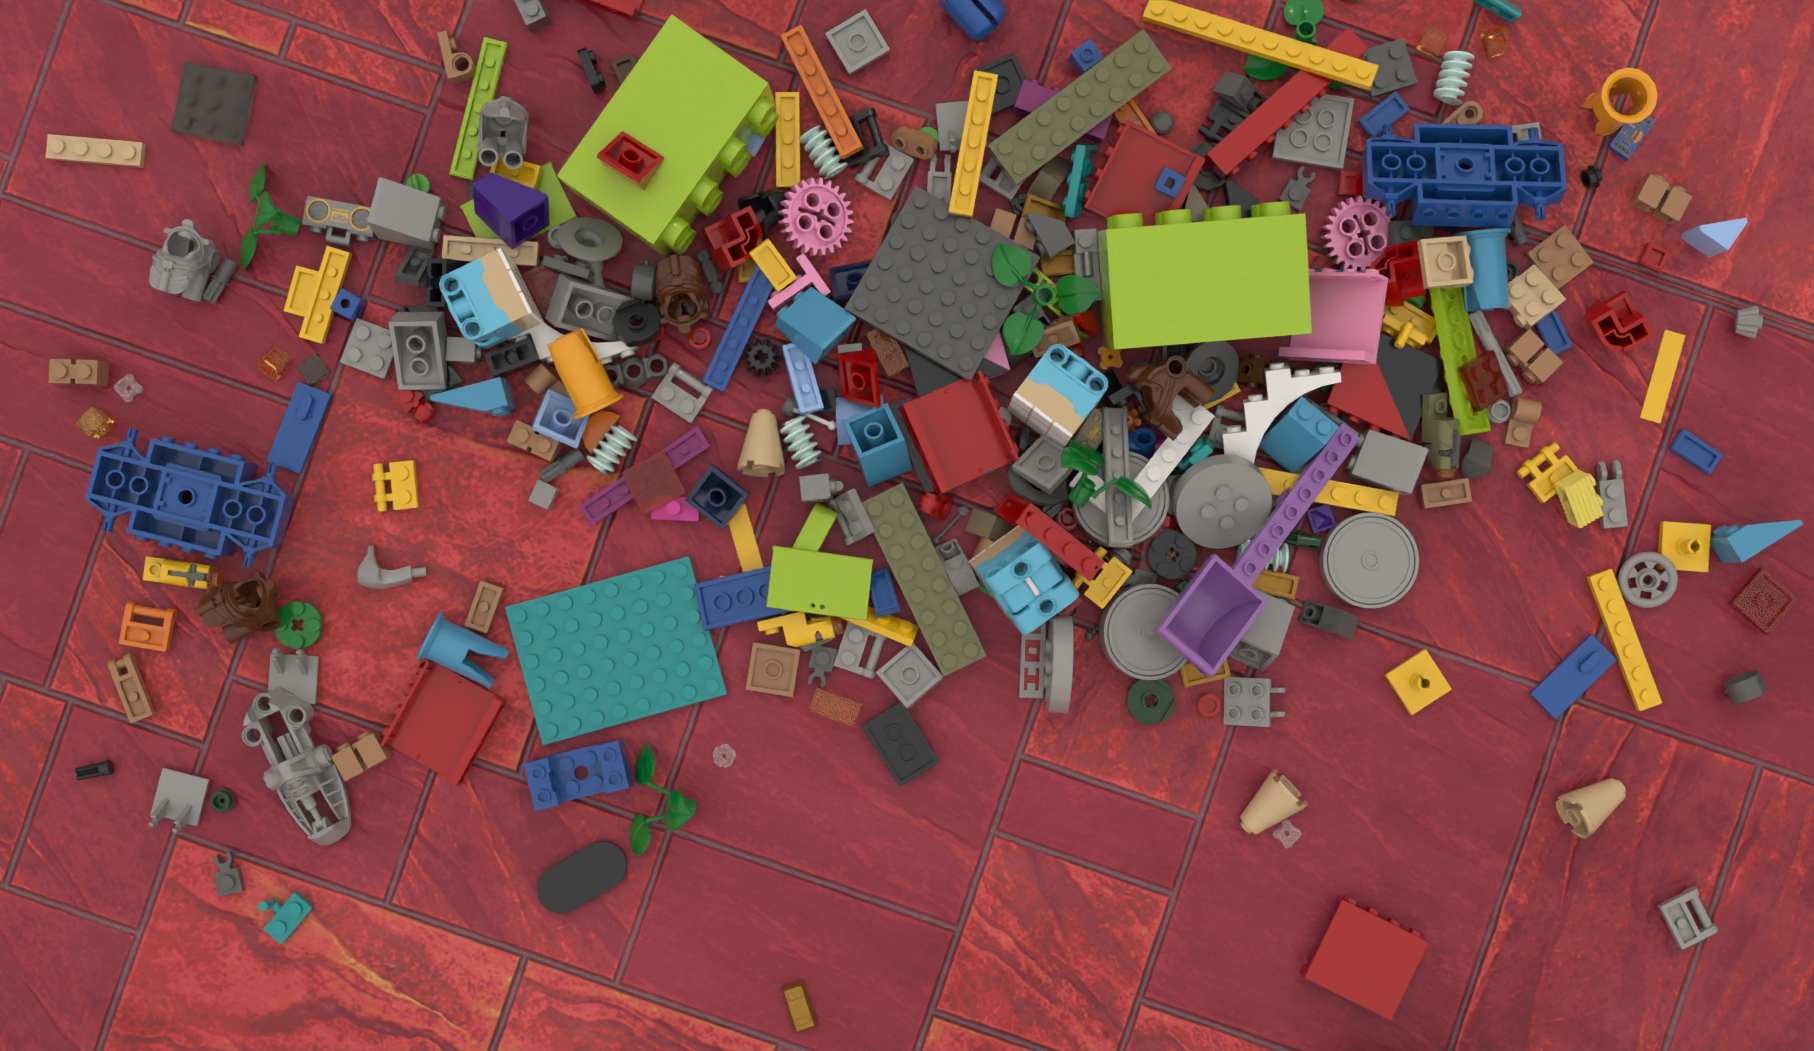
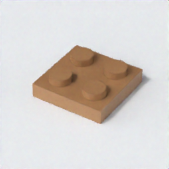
[1525,225,1594,289]
[745,642,801,697]

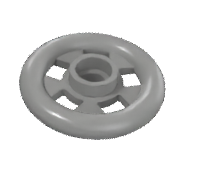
[1618,552,1678,608]

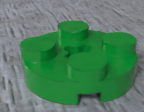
[275,601,323,649]

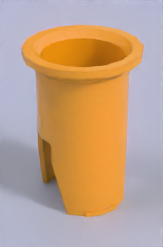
[1582,68,1658,136]
[547,328,624,419]

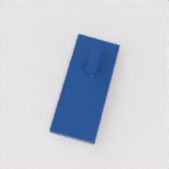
[266,382,332,474]
[1529,634,1617,719]

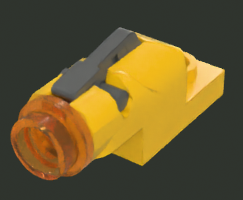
[143,556,224,590]
[757,612,844,652]

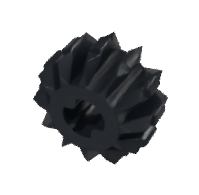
[742,338,782,378]

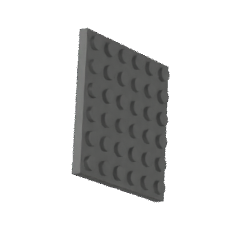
[844,186,1041,382]

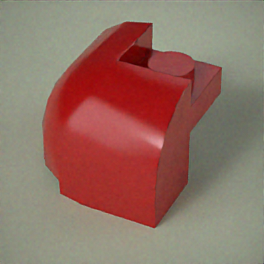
[701,206,763,271]
[1370,240,1426,307]
[1584,290,1654,352]

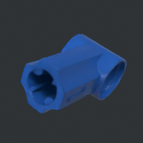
[1128,428,1155,458]

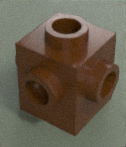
[1237,354,1276,389]

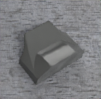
[395,245,436,287]

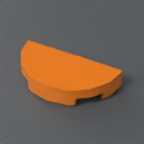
[582,411,621,454]

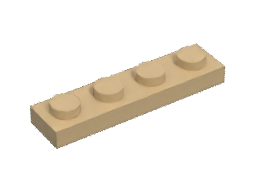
[45,134,146,168]
[442,235,540,267]

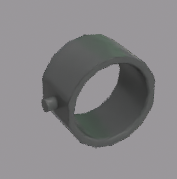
[631,260,658,303]
[1723,670,1767,703]

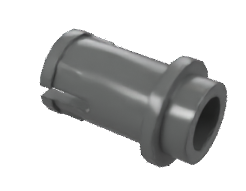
[1509,214,1530,246]

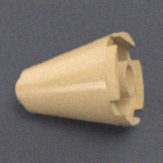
[737,409,785,477]
[1240,769,1308,834]
[1555,778,1626,839]

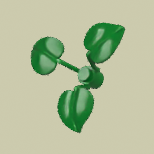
[1243,0,1349,88]
[240,163,300,271]
[992,243,1101,355]
[1061,439,1152,509]
[629,743,696,856]

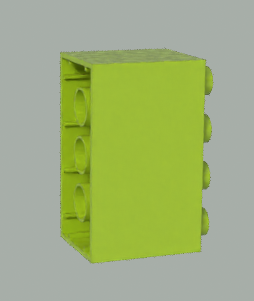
[557,14,780,258]
[1097,201,1312,349]

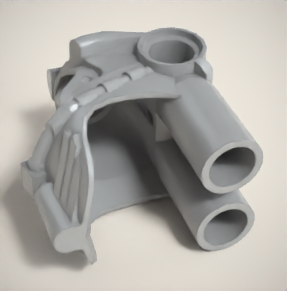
[477,96,529,169]
[149,219,220,302]

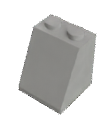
[367,177,447,250]
[1346,429,1429,496]
[1228,588,1295,672]

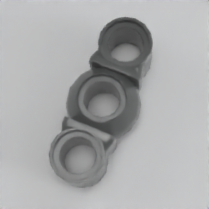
[604,355,670,389]

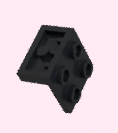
[1104,383,1154,429]

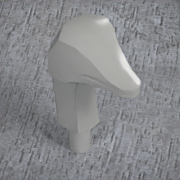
[357,545,427,589]

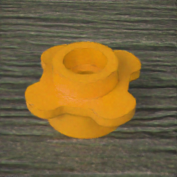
[1098,346,1123,370]

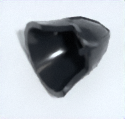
[738,190,788,240]

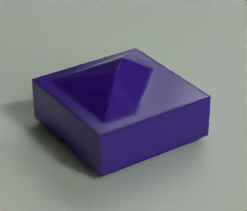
[1305,504,1336,533]

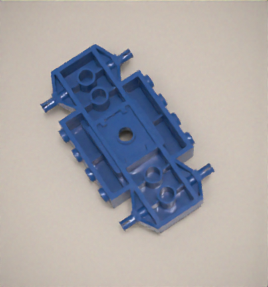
[1362,123,1567,228]
[85,427,294,568]

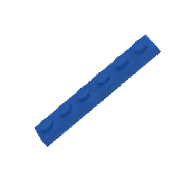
[702,265,773,392]

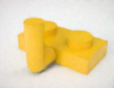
[1380,314,1428,350]

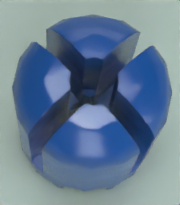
[938,0,1006,41]

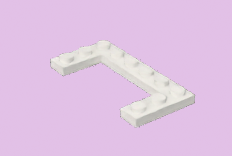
[1069,394,1215,522]

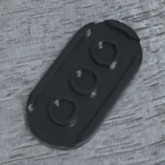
[537,841,627,914]

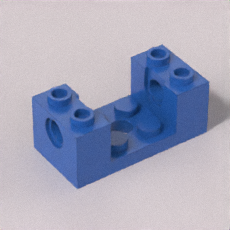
[524,738,634,811]

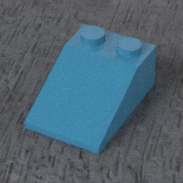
[430,377,517,418]
[1710,520,1803,563]

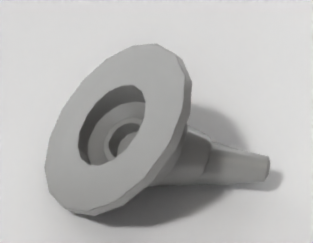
[557,217,623,287]

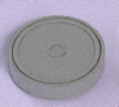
[1071,451,1169,548]
[1172,454,1272,549]
[1319,513,1419,608]
[1099,583,1187,680]
[1043,615,1073,713]

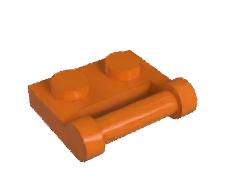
[119,601,177,652]

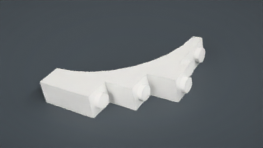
[508,322,640,366]
[1222,362,1341,463]

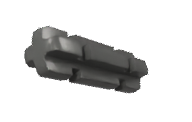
[696,249,724,295]

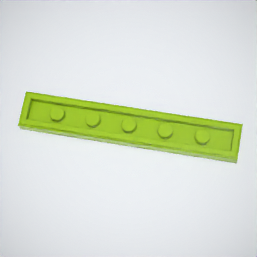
[449,37,508,181]

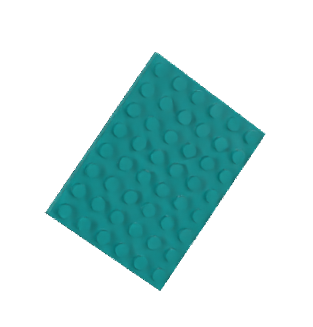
[505,556,728,745]

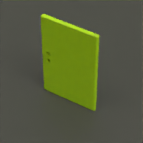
[460,162,577,241]
[766,545,873,621]

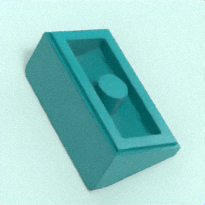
[1473,0,1522,24]

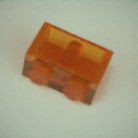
[866,329,909,379]
[809,686,862,727]

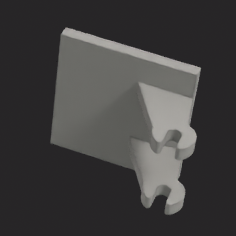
[936,101,987,153]
[267,648,320,704]
[1224,677,1286,727]
[149,768,210,834]

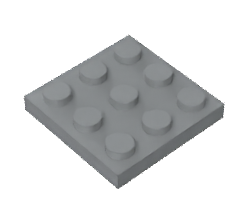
[1271,94,1354,171]

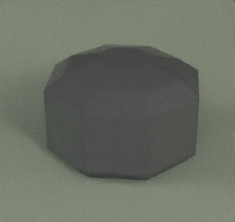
[1150,111,1173,135]

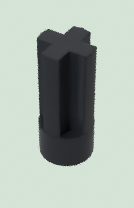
[75,760,114,781]

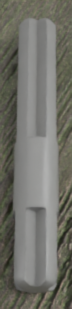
[1469,310,1523,398]

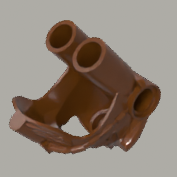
[656,255,710,335]
[1126,356,1215,441]
[195,571,281,644]

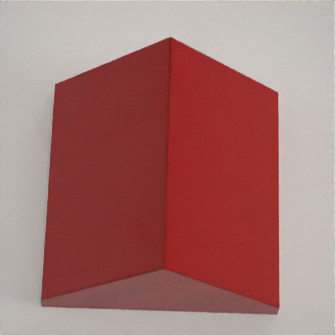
[597,131,664,190]
[838,349,881,408]

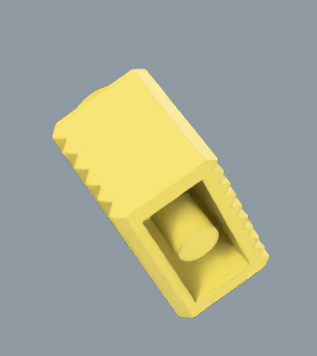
[1554,469,1604,528]

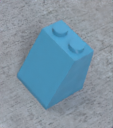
[775,287,856,365]
[1258,396,1339,473]
[843,403,913,487]

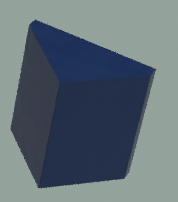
[829,260,872,304]
[685,463,750,530]

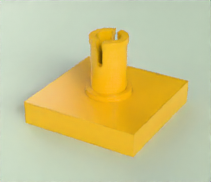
[1657,521,1711,572]
[1384,649,1452,715]

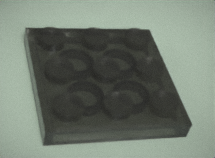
[171,62,258,146]

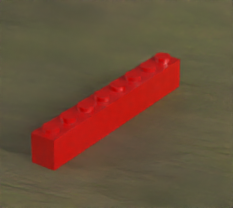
[1204,27,1368,180]

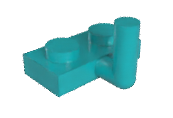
[1176,435,1214,471]
[258,891,315,945]

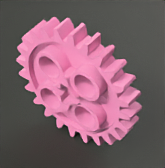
[778,178,854,256]
[1321,196,1392,272]

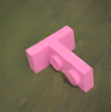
[768,253,832,312]

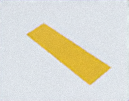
[1640,330,1686,423]
[729,504,764,572]

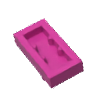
[651,495,700,522]

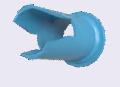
[1454,228,1511,312]
[416,611,510,690]

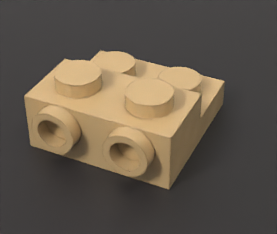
[1417,235,1474,289]
[1503,264,1566,330]

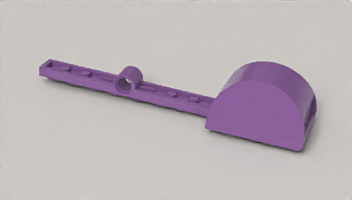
[1153,423,1360,677]

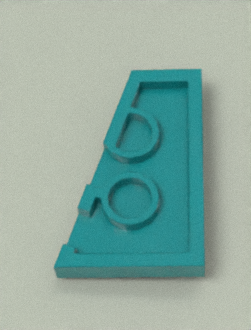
[1063,143,1099,218]

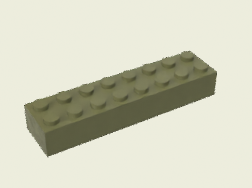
[986,29,1172,187]
[862,483,987,677]

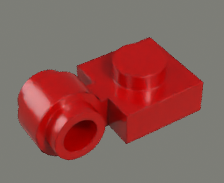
[390,388,436,424]
[919,491,954,520]

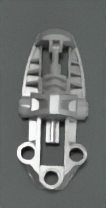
[242,687,352,846]

